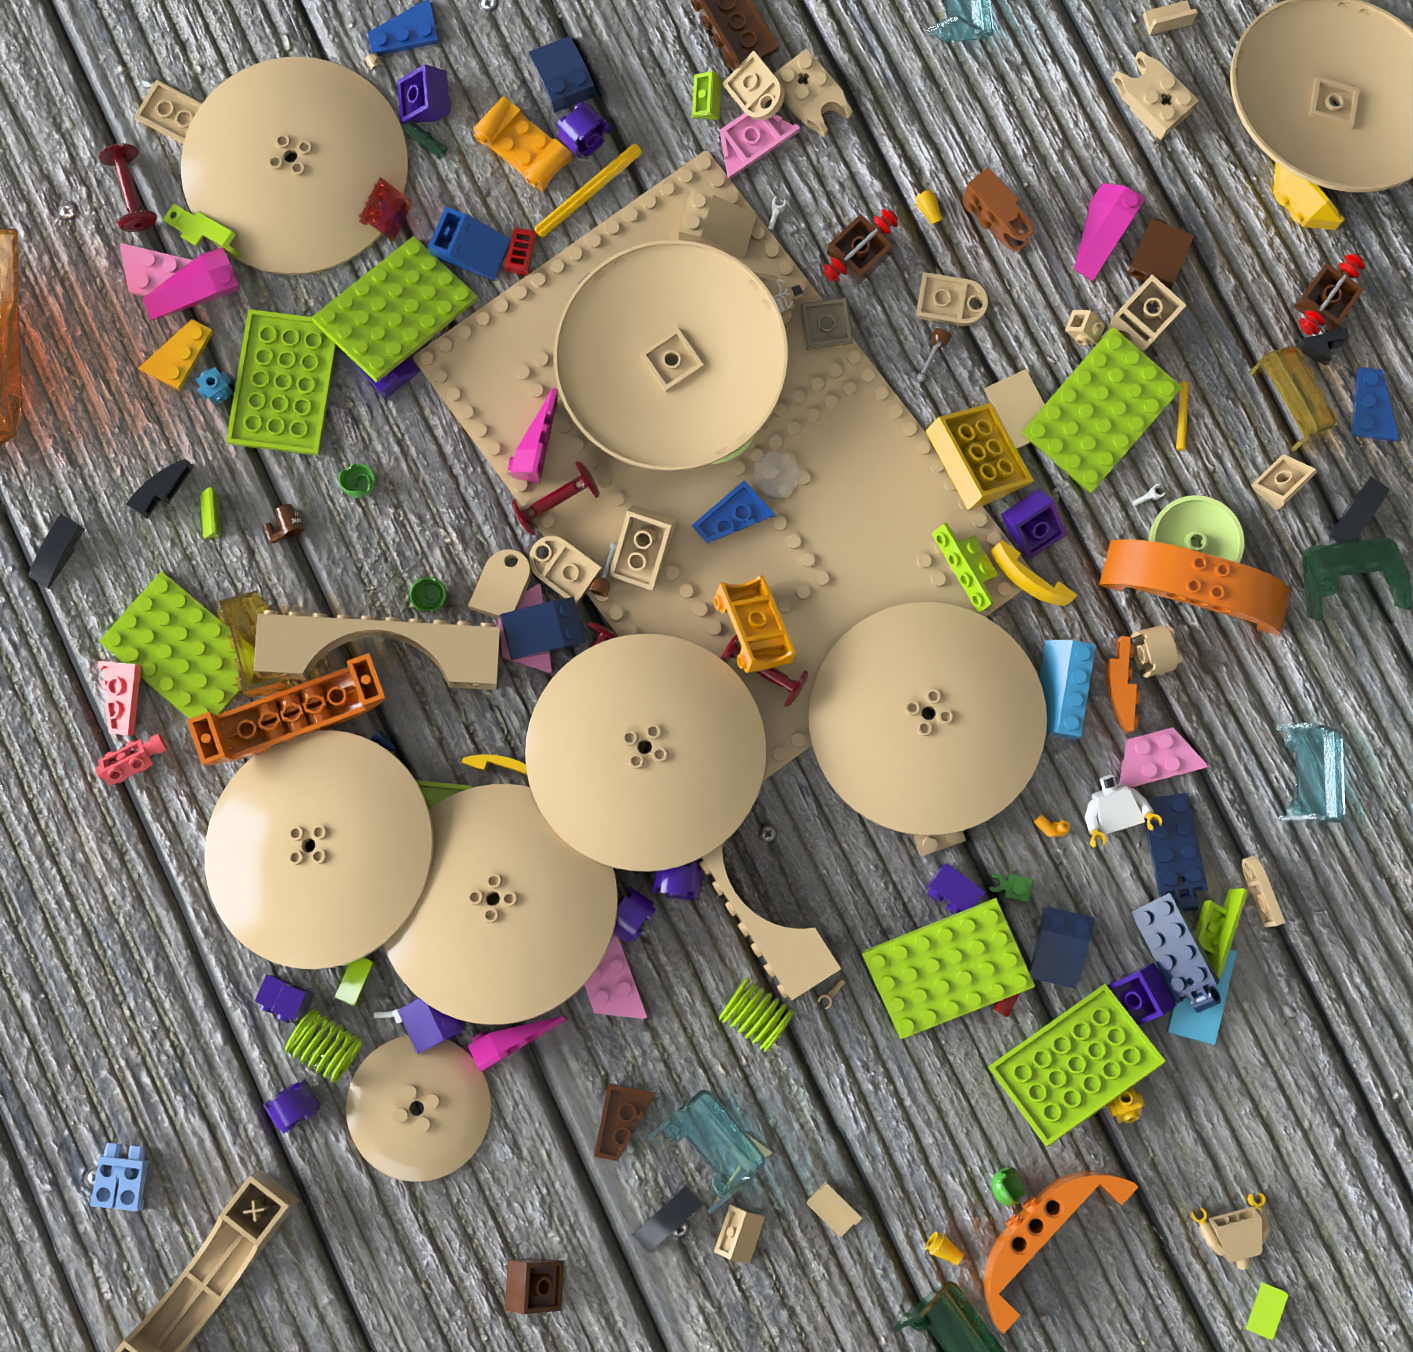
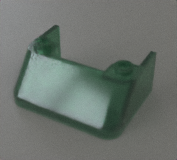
[1302,537,1412,621]
[893,1281,1005,1352]

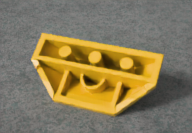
[1273,162,1345,230]

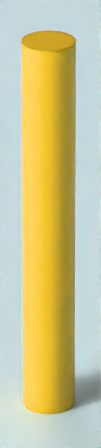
[1176,381,1189,451]

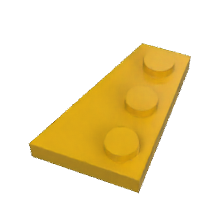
[138,319,214,391]

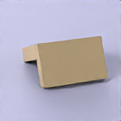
[1143,0,1198,35]
[807,1181,862,1237]
[714,1205,765,1264]

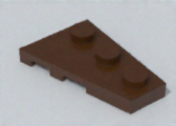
[594,1083,656,1161]

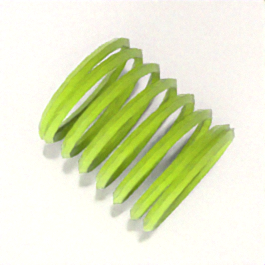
[719,977,795,1052]
[285,1009,362,1083]

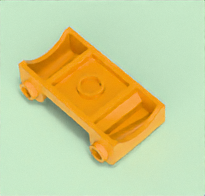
[473,96,573,192]
[714,575,796,673]

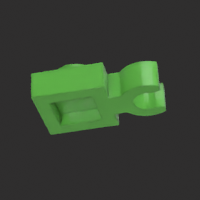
[988,874,1033,903]

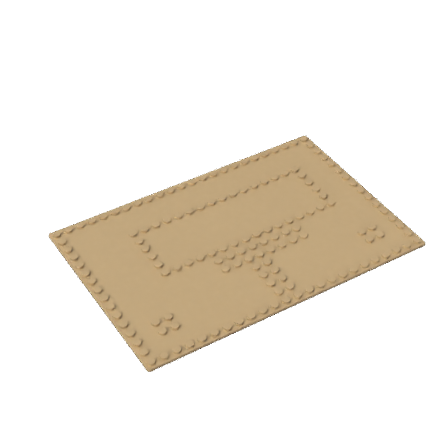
[413,151,1033,782]

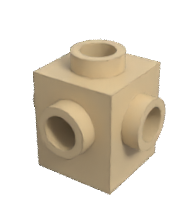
[1065,310,1106,346]

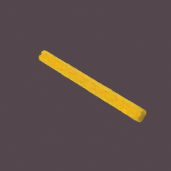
[534,143,642,238]

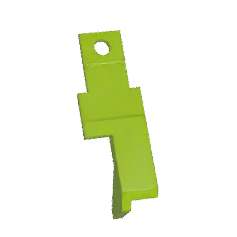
[163,203,241,259]

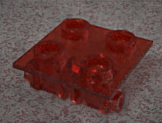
[359,177,413,241]

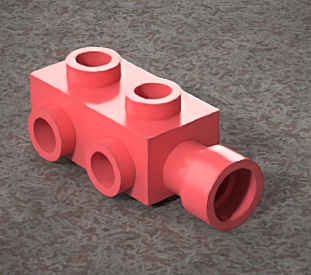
[95,733,168,786]

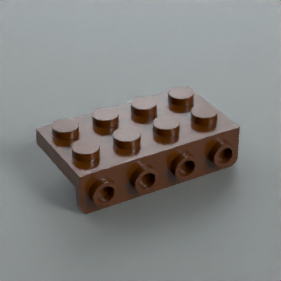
[690,0,779,70]

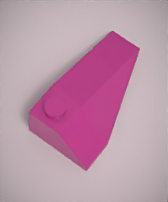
[1074,183,1146,281]
[142,248,239,321]
[508,388,559,483]
[468,1016,568,1072]

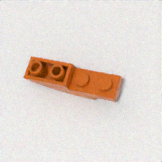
[1106,636,1140,734]

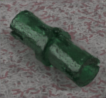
[403,121,448,159]

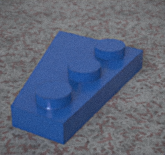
[368,0,439,56]
[1350,367,1399,442]
[692,480,775,544]

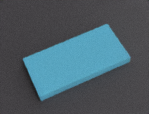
[1166,950,1237,1045]

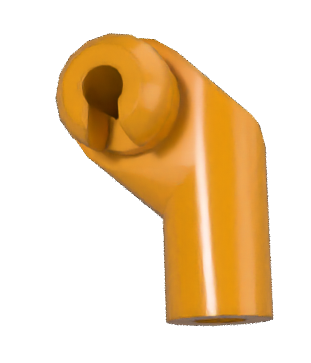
[1033,814,1070,837]

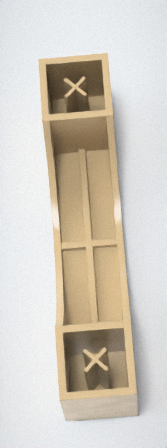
[254,610,500,690]
[699,844,841,1001]
[115,1170,300,1352]

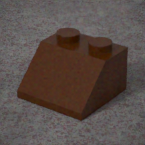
[505,1258,564,1314]

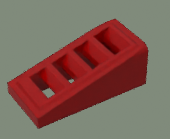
[505,227,537,276]

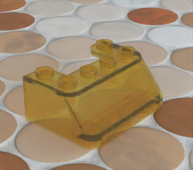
[1249,346,1338,452]
[217,590,291,698]

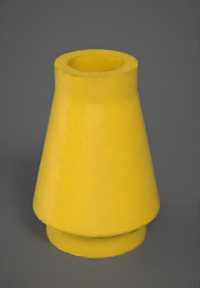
[915,189,943,225]
[926,1232,964,1265]

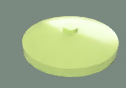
[1149,495,1244,563]

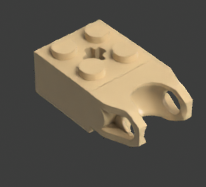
[774,48,852,137]
[1112,51,1199,140]
[1100,275,1187,353]

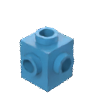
[196,367,234,405]

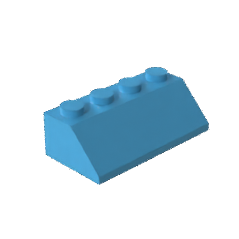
[1039,640,1096,740]

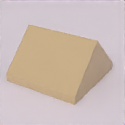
[1251,454,1317,511]

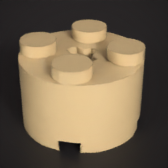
[1131,625,1182,678]

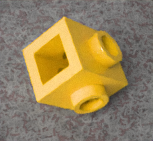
[1107,1087,1144,1124]

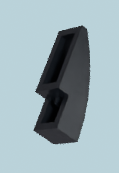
[126,459,194,519]
[1328,476,1390,549]
[28,513,85,589]
[632,1184,702,1253]

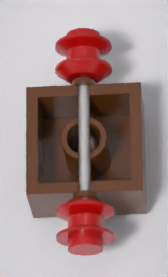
[823,209,898,285]
[1293,254,1365,335]

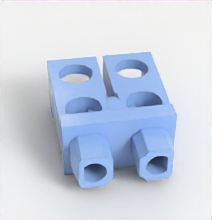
[90,1143,149,1211]

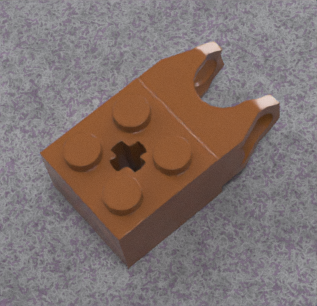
[962,167,1033,252]

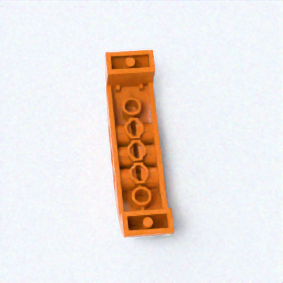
[1099,539,1292,636]
[187,653,386,766]
[983,1171,1138,1334]

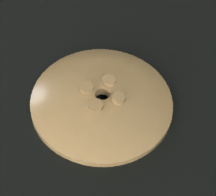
[346,1035,492,1182]

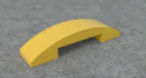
[990,540,1077,606]
[462,754,528,775]

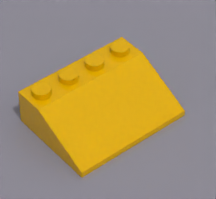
[926,403,1034,510]

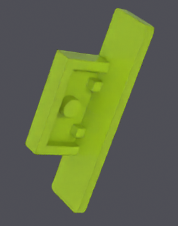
[932,523,998,613]
[1195,888,1248,979]

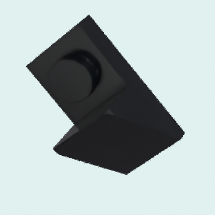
[1296,328,1349,365]

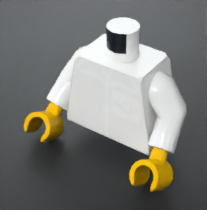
[1085,775,1162,848]

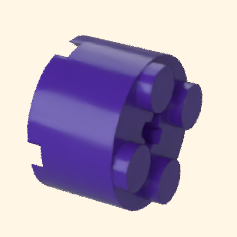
[557,102,610,158]
[652,863,704,901]
[613,887,656,943]
[263,1078,321,1133]

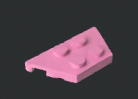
[720,113,800,180]
[120,243,193,297]
[498,584,552,674]
[1118,727,1207,788]
[585,934,647,1019]

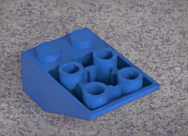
[428,206,511,281]

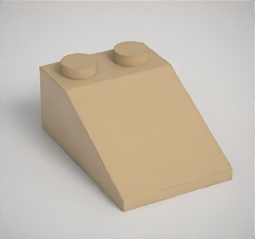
[679,189,757,258]
[609,505,677,591]

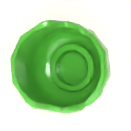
[338,464,377,498]
[409,577,447,612]
[992,1166,1025,1206]

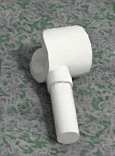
[768,197,786,231]
[1132,484,1165,507]
[374,1009,402,1024]

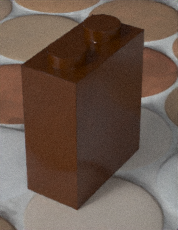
[1127,218,1194,290]

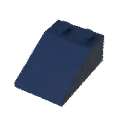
[529,36,596,113]
[500,597,585,660]
[1029,907,1095,989]

